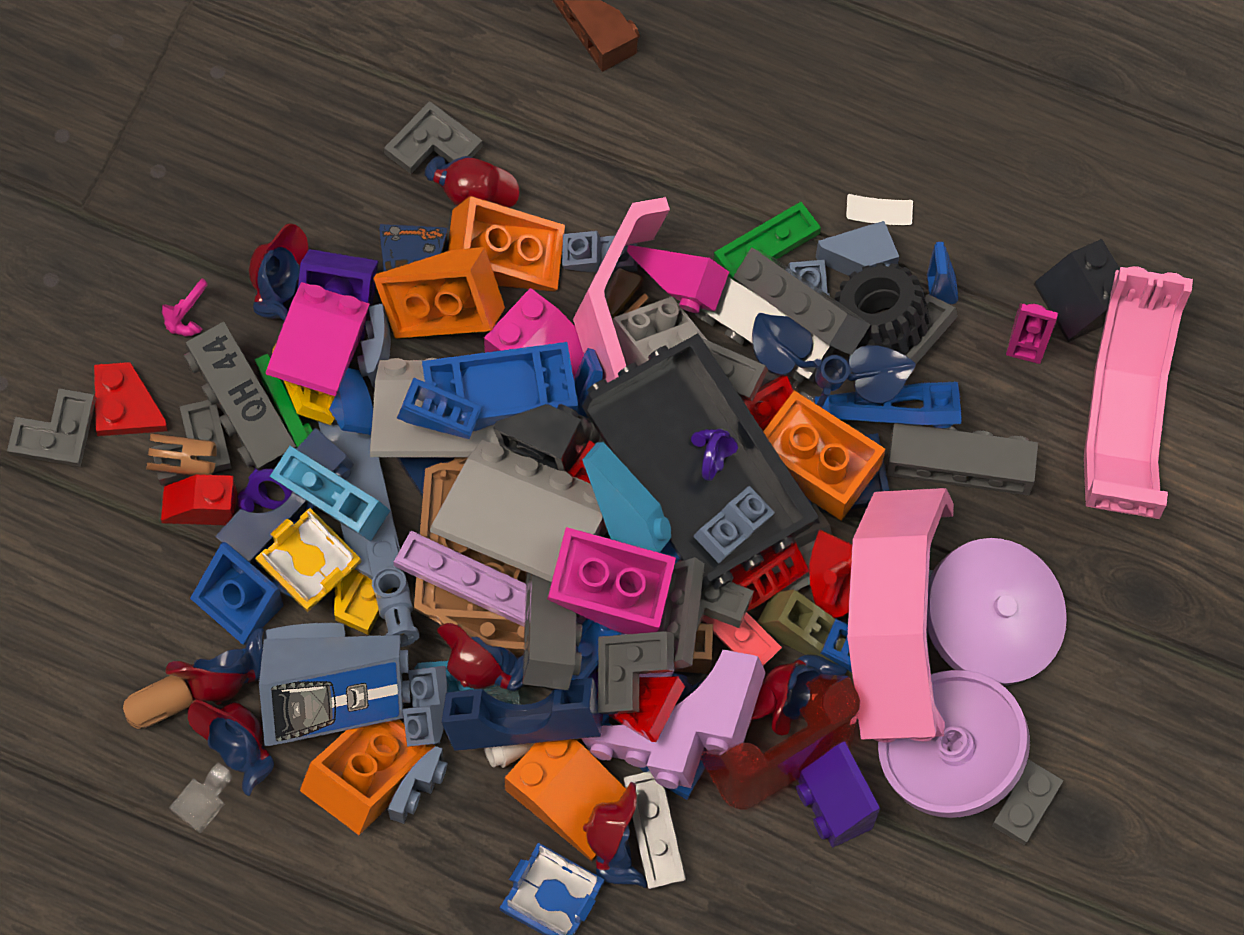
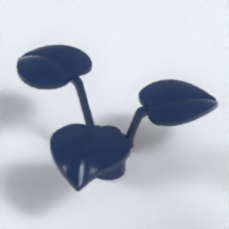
[752,313,916,408]

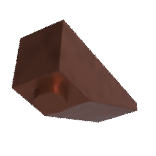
[552,0,640,72]

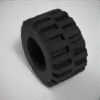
[834,263,930,354]

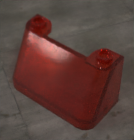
[700,674,860,809]

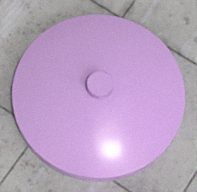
[927,538,1067,686]
[878,670,1030,818]

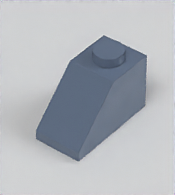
[815,221,900,276]

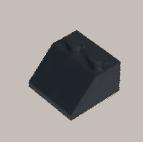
[1034,239,1120,342]
[493,404,586,472]

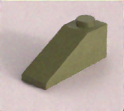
[757,589,853,679]

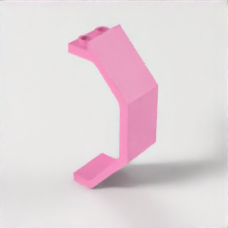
[573,197,670,382]
[1084,266,1193,519]
[847,488,954,742]

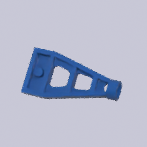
[815,382,961,428]

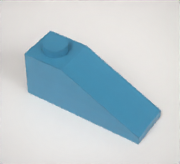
[582,442,671,553]
[269,446,391,542]

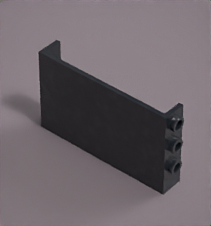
[582,333,819,592]

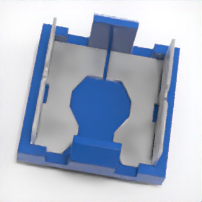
[500,843,605,935]

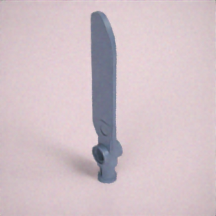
[318,419,419,647]

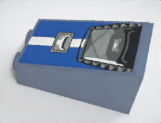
[259,635,411,746]

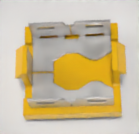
[256,508,362,612]

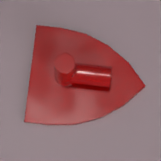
[809,530,853,618]

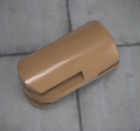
[146,434,217,476]
[123,675,194,729]

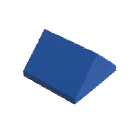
[190,542,283,645]

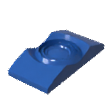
[422,342,578,431]

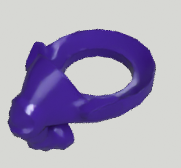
[691,429,738,481]
[237,469,292,512]

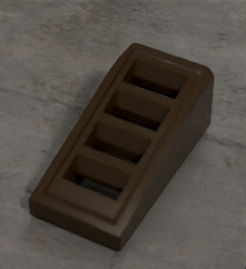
[605,268,644,321]

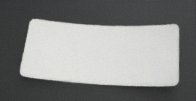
[846,194,913,225]

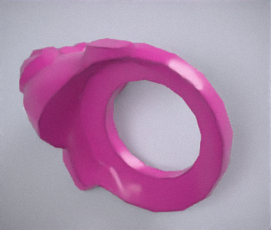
[162,278,207,337]

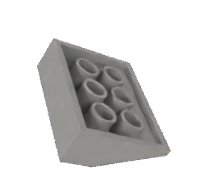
[370,358,517,457]
[430,440,608,582]

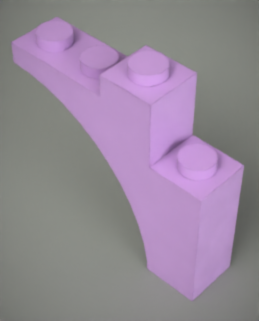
[581,649,766,789]

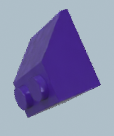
[298,249,379,341]
[796,742,880,848]

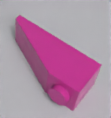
[627,245,729,313]
[1006,303,1058,364]

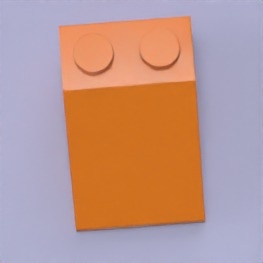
[447,196,565,292]
[373,247,505,338]
[763,390,886,521]
[300,719,435,835]
[505,739,626,861]

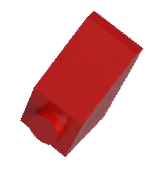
[161,474,237,526]

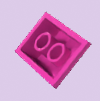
[266,282,370,397]
[484,288,584,378]
[547,527,676,634]

